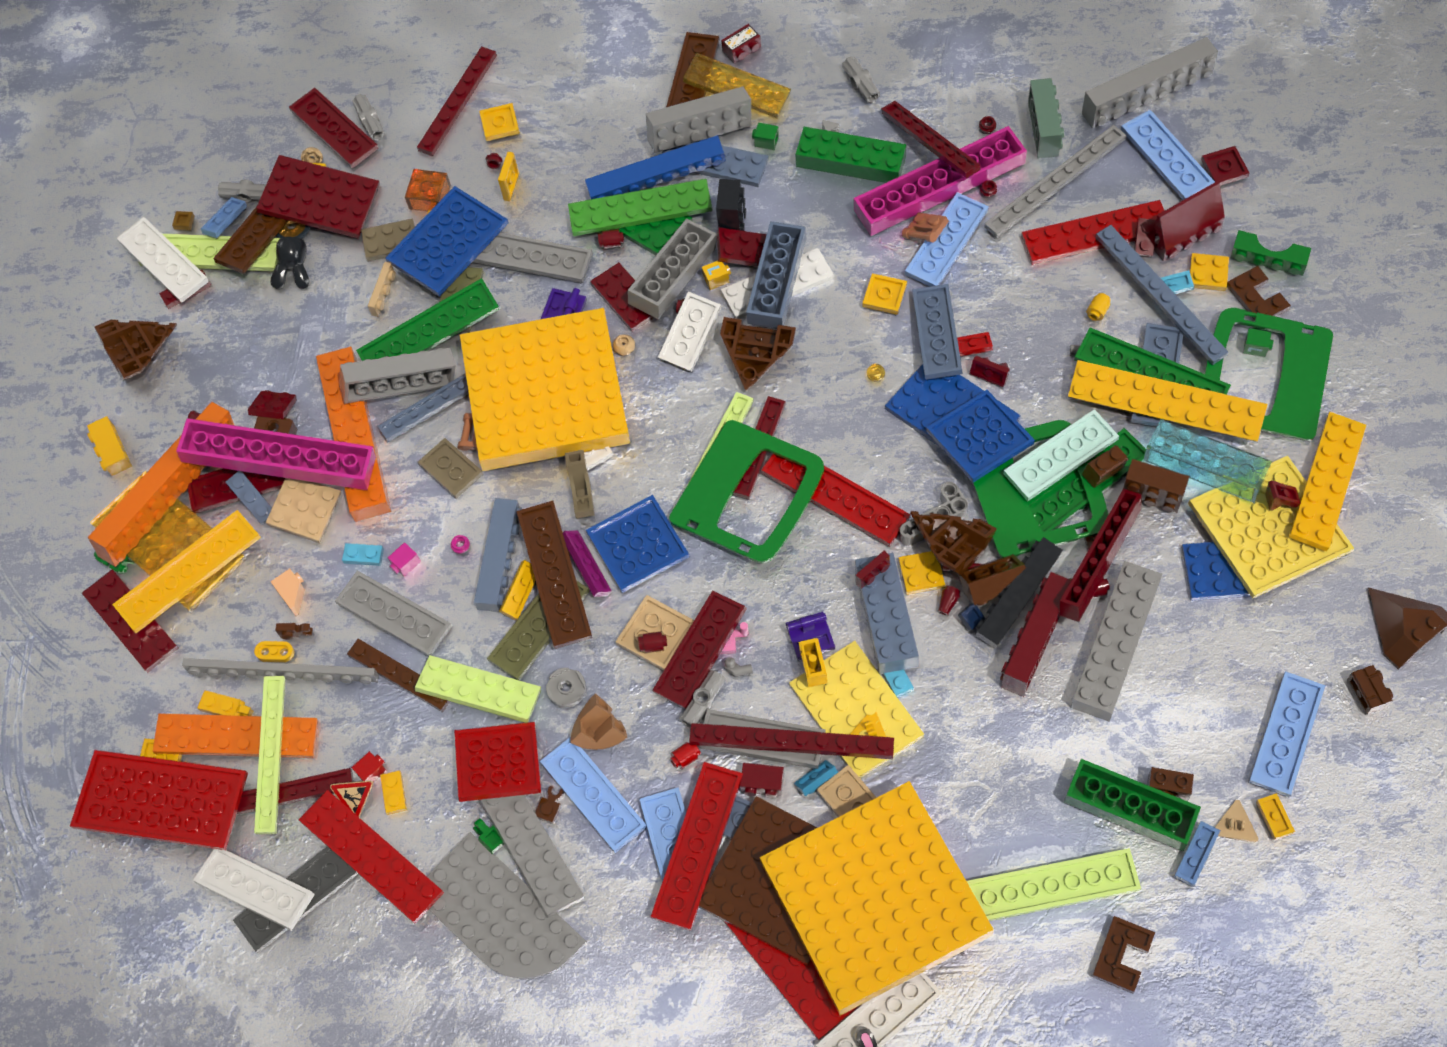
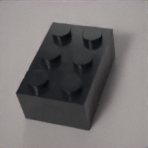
[716,179,747,231]

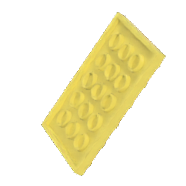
[789,641,924,778]

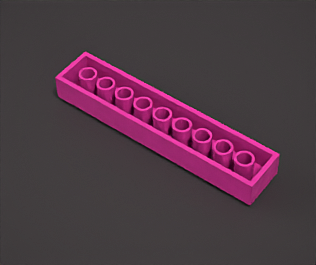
[854,126,1027,236]
[176,418,376,490]

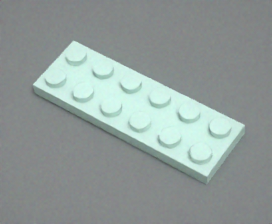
[1003,409,1119,501]

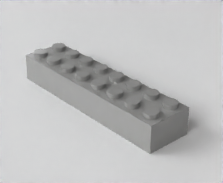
[1082,37,1218,128]
[1071,561,1162,722]

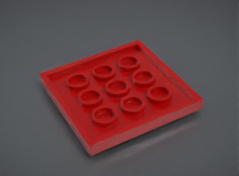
[454,722,541,802]

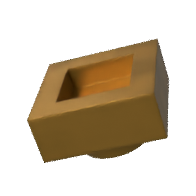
[172,211,195,230]

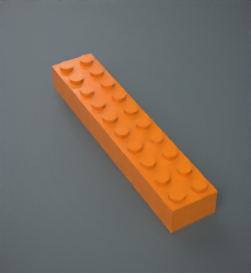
[316,346,392,522]
[88,402,235,567]

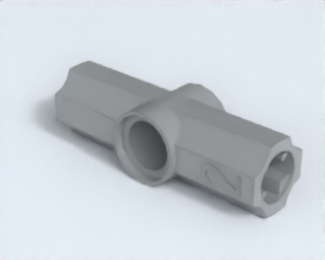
[842,57,880,103]
[352,94,385,141]
[218,179,266,203]
[680,670,726,729]

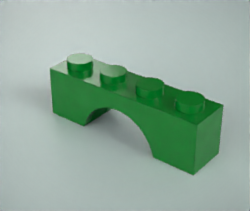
[1230,230,1311,276]

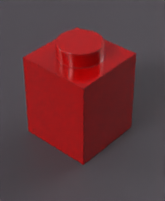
[351,751,387,783]

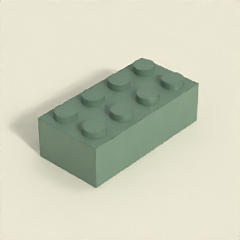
[1028,78,1064,159]

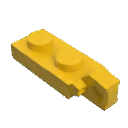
[197,690,254,716]

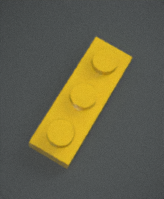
[499,560,536,620]

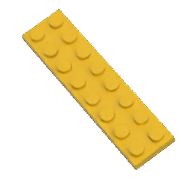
[1289,411,1366,552]
[112,510,261,633]

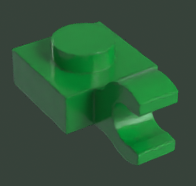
[473,818,504,854]

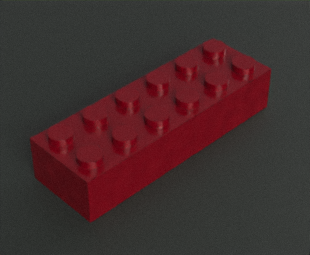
[1000,572,1071,697]

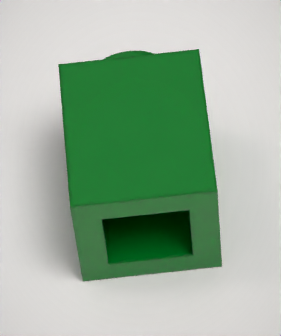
[752,122,779,150]
[1243,328,1274,357]

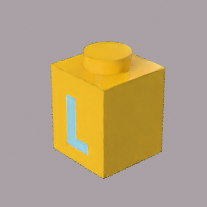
[702,261,731,290]

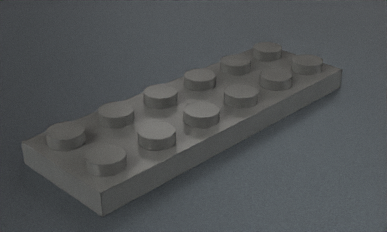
[233,847,358,953]

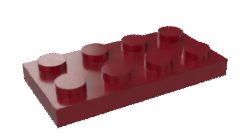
[590,262,655,332]

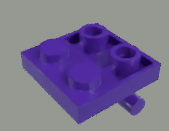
[541,288,587,319]
[785,612,835,661]

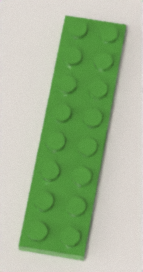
[568,179,713,236]

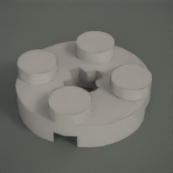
[546,668,586,708]

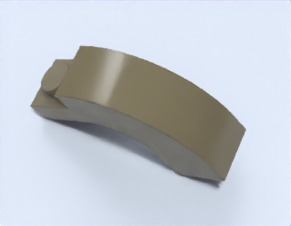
[565,450,595,519]

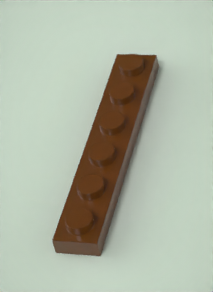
[347,638,450,713]

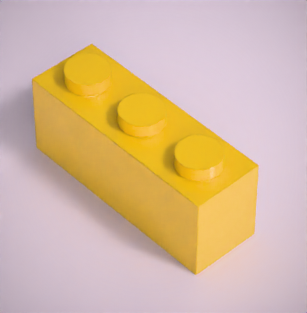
[87,416,132,476]

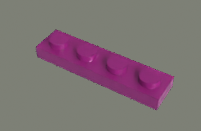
[563,530,612,597]

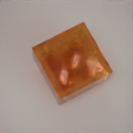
[405,169,451,212]

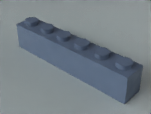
[474,498,522,612]

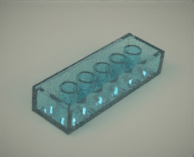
[1143,419,1272,503]

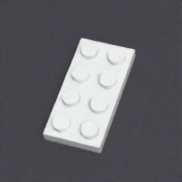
[658,291,722,372]

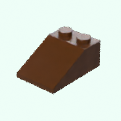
[959,554,1026,606]

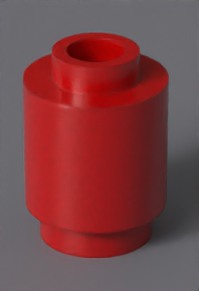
[670,742,701,770]

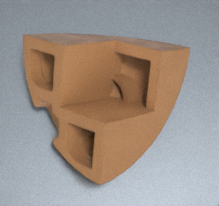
[570,694,627,750]

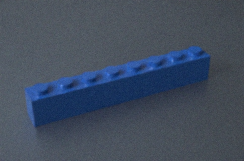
[585,135,726,199]

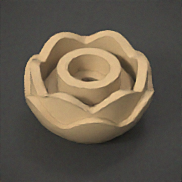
[301,147,323,163]
[613,334,635,356]

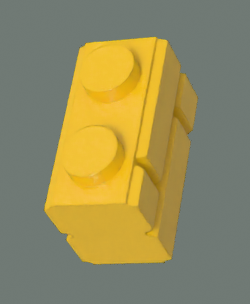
[799,638,828,687]

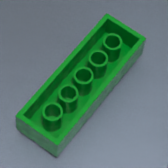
[795,126,906,183]
[1064,759,1201,851]

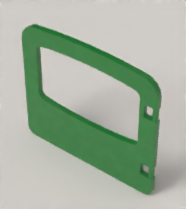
[1205,308,1333,441]
[669,420,824,563]
[972,420,1109,558]

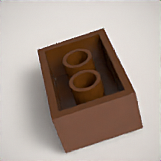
[1123,459,1190,513]

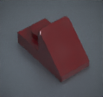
[1265,480,1301,511]

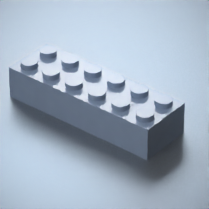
[746,221,806,329]
[855,553,919,674]

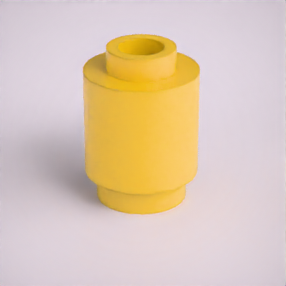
[1086,293,1111,321]

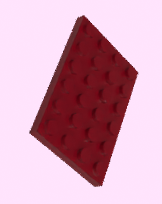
[256,155,380,239]

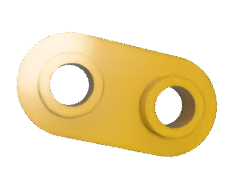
[254,641,295,662]

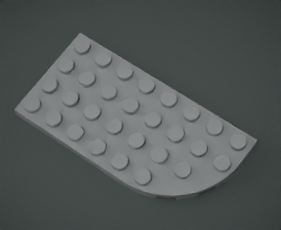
[427,832,587,980]

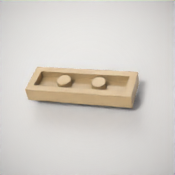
[368,262,396,317]

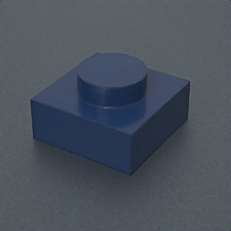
[958,603,986,631]

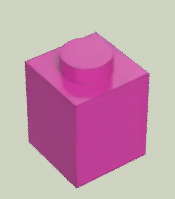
[388,542,421,577]

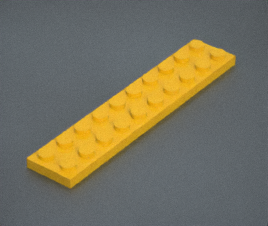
[1068,360,1268,442]

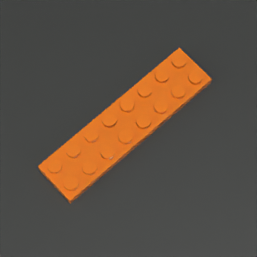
[153,713,318,758]

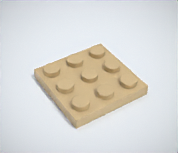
[266,478,342,543]
[615,595,694,671]

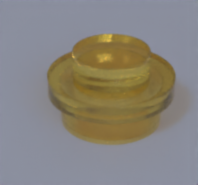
[867,364,885,382]

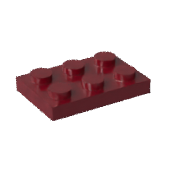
[717,227,767,267]

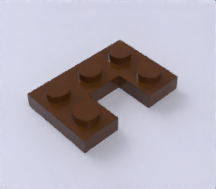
[1227,266,1291,321]
[1092,916,1155,994]

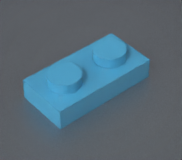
[794,760,838,796]

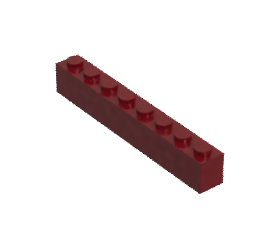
[1060,489,1142,622]

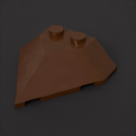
[720,317,796,391]
[94,319,177,380]
[910,511,997,575]
[1367,587,1447,670]

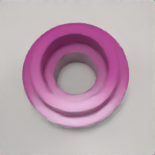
[451,535,470,554]

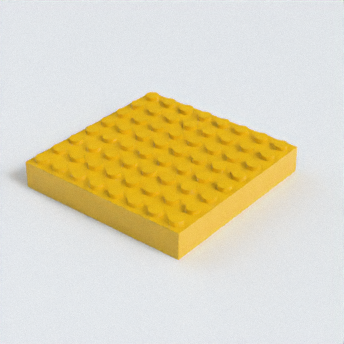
[460,308,630,471]
[760,781,994,1016]

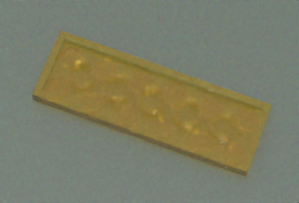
[683,53,791,119]

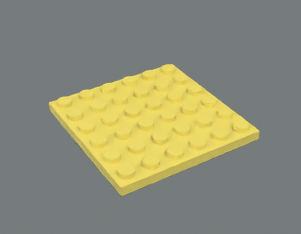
[1188,455,1354,599]

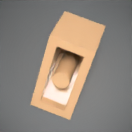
[271,568,305,616]

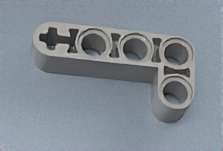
[900,482,968,546]

